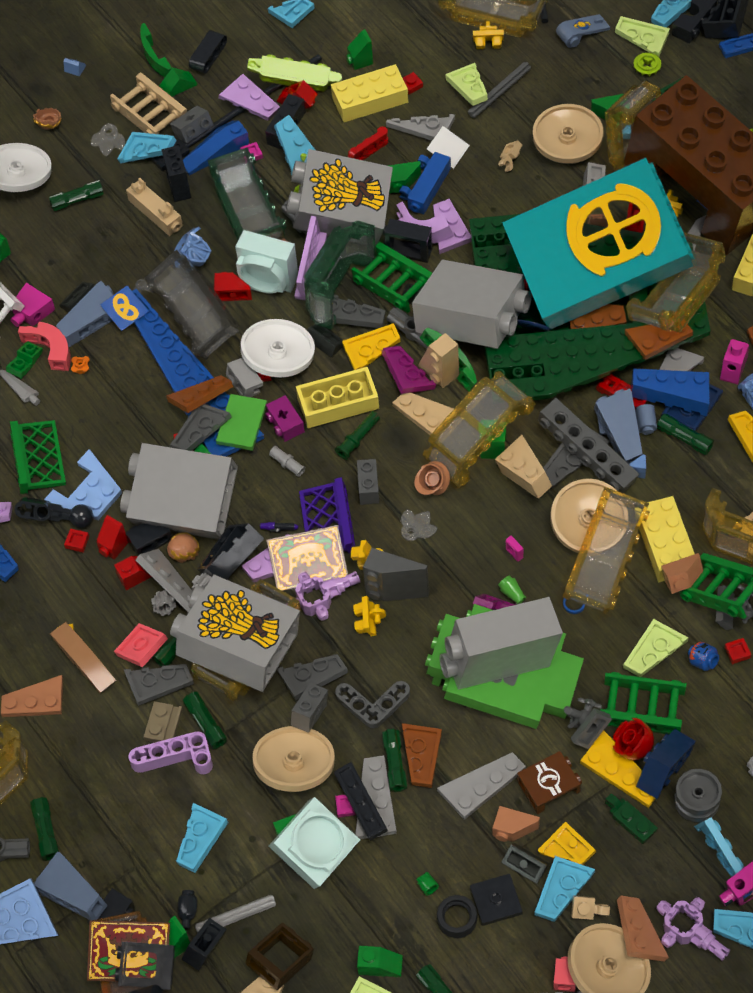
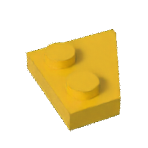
[538,822,596,865]

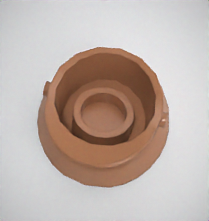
[414,461,450,495]

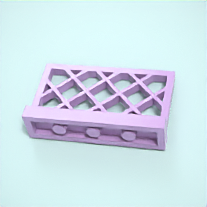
[295,216,327,301]

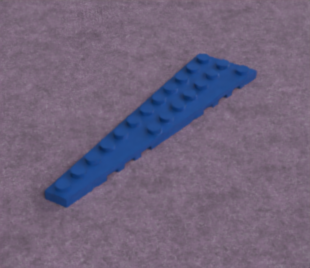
[132,289,264,457]

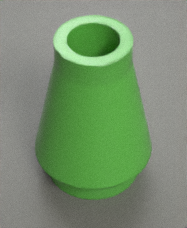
[498,575,526,604]

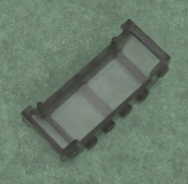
[145,250,239,360]

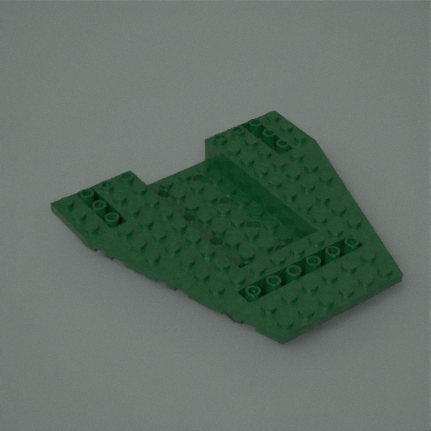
[469,214,711,404]

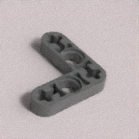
[335,681,410,728]

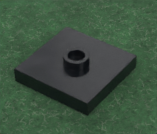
[470,874,523,926]

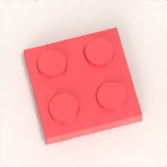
[114,623,168,667]

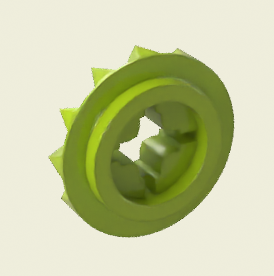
[634,53,661,77]

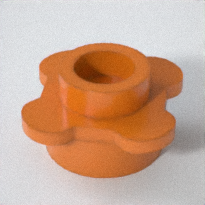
[71,356,90,374]

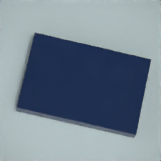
[661,384,723,431]

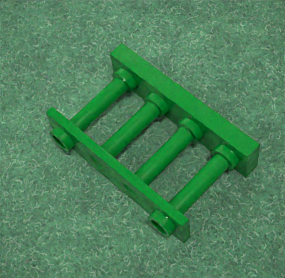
[351,242,432,313]
[679,553,753,619]
[600,672,687,734]

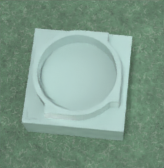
[235,230,298,293]
[269,797,360,889]

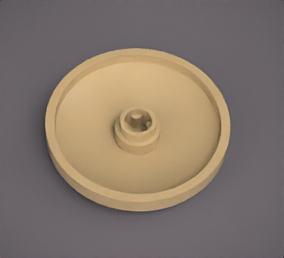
[533,104,603,163]
[550,479,629,555]
[253,726,335,792]
[567,923,651,993]

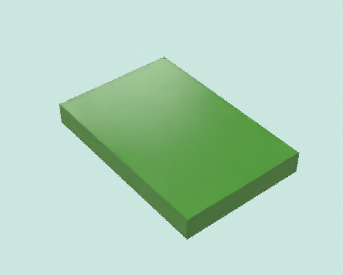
[216,394,267,451]

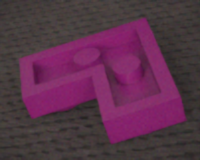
[473,594,516,610]

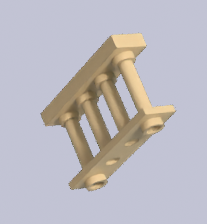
[110,72,187,134]

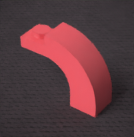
[18,322,71,371]

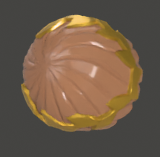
[33,108,62,130]
[167,532,200,563]

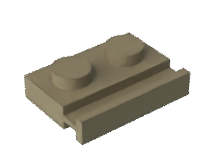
[143,701,183,743]

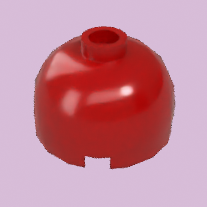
[613,718,654,760]

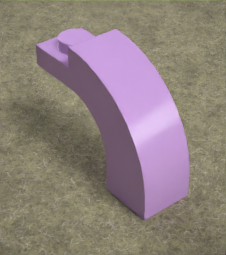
[397,201,453,243]

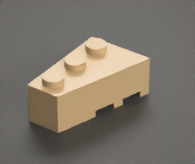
[418,333,459,388]
[495,435,552,499]

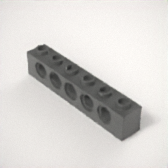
[538,398,639,495]

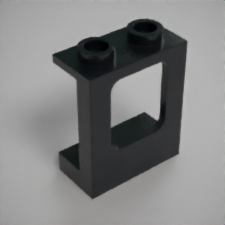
[115,942,175,990]

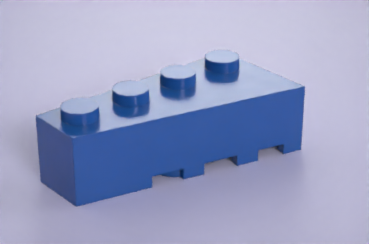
[631,369,709,416]

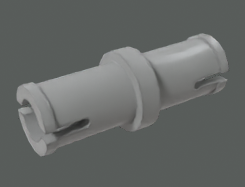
[269,446,306,477]

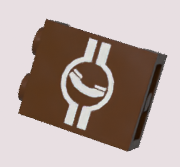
[517,751,582,814]

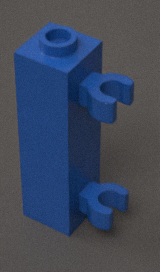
[399,152,451,214]

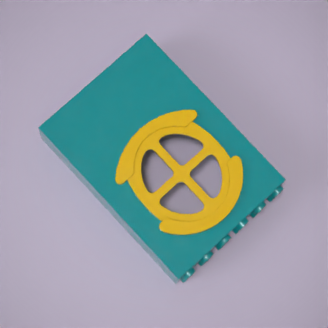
[502,158,695,329]

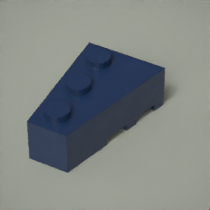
[636,729,696,799]

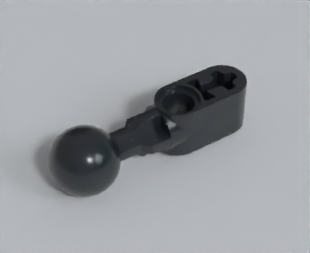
[14,497,94,529]

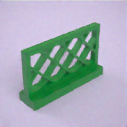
[10,420,66,494]

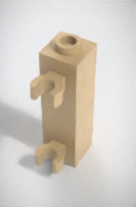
[126,178,183,236]

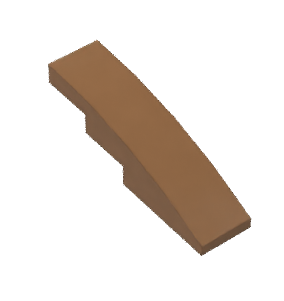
[50,622,116,693]

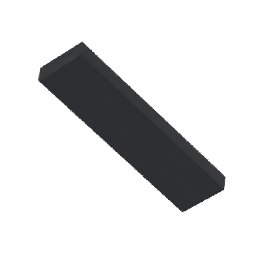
[333,762,388,841]

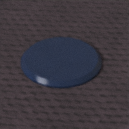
[517,320,551,332]

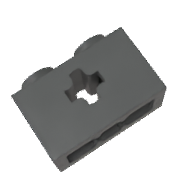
[170,105,214,144]
[357,459,379,505]
[291,683,328,733]

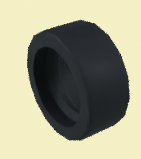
[437,895,477,939]

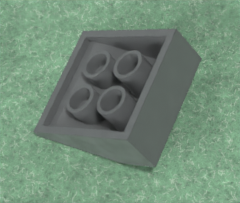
[363,548,429,601]

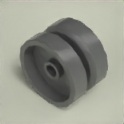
[674,769,722,822]

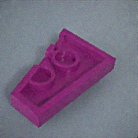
[382,346,437,394]

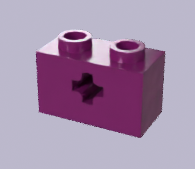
[265,395,305,442]

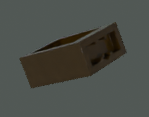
[246,922,314,990]

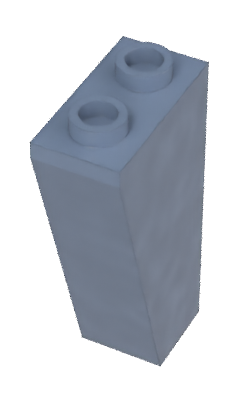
[56,281,113,347]
[594,388,643,464]
[34,851,107,921]

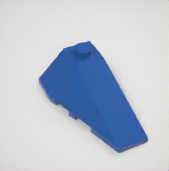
[183,120,249,175]

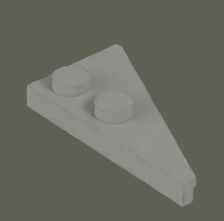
[386,114,455,141]
[660,348,704,371]

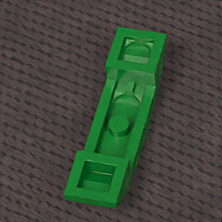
[140,23,171,78]
[420,328,477,392]

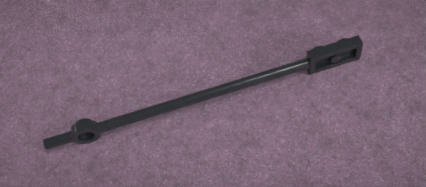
[151,54,322,172]

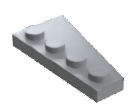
[136,549,193,613]
[437,752,526,820]
[356,755,397,839]

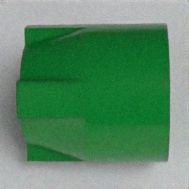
[417,872,439,896]

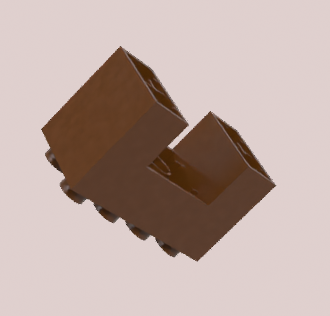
[624,75,753,255]

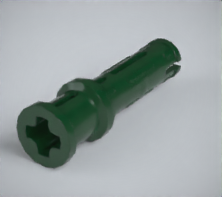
[335,411,380,460]

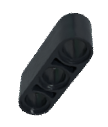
[189,30,227,74]

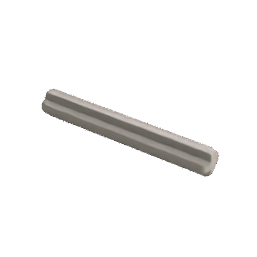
[195,895,276,933]

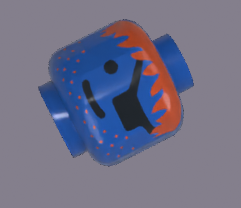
[688,641,719,671]

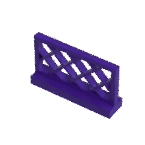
[299,477,356,553]

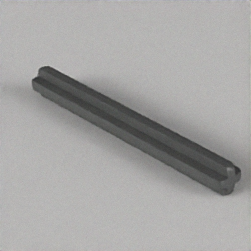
[468,62,531,118]

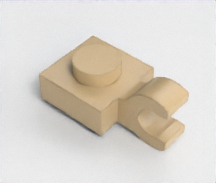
[498,140,522,172]
[571,895,610,920]

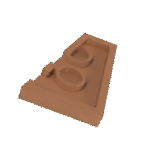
[1,675,63,717]
[617,896,669,962]

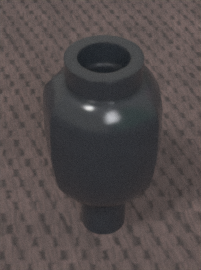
[177,890,198,930]

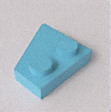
[268,0,315,28]

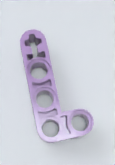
[129,732,213,774]

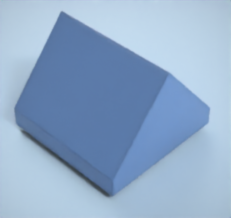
[63,58,86,76]
[629,454,646,479]

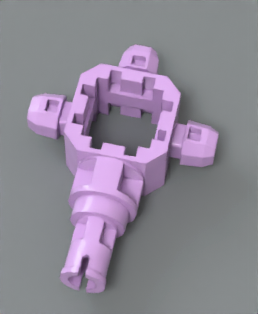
[287,571,360,621]
[656,897,730,961]

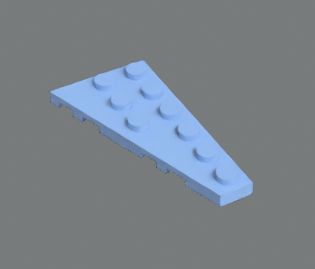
[0,878,58,944]

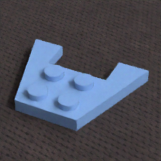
[42,450,122,521]

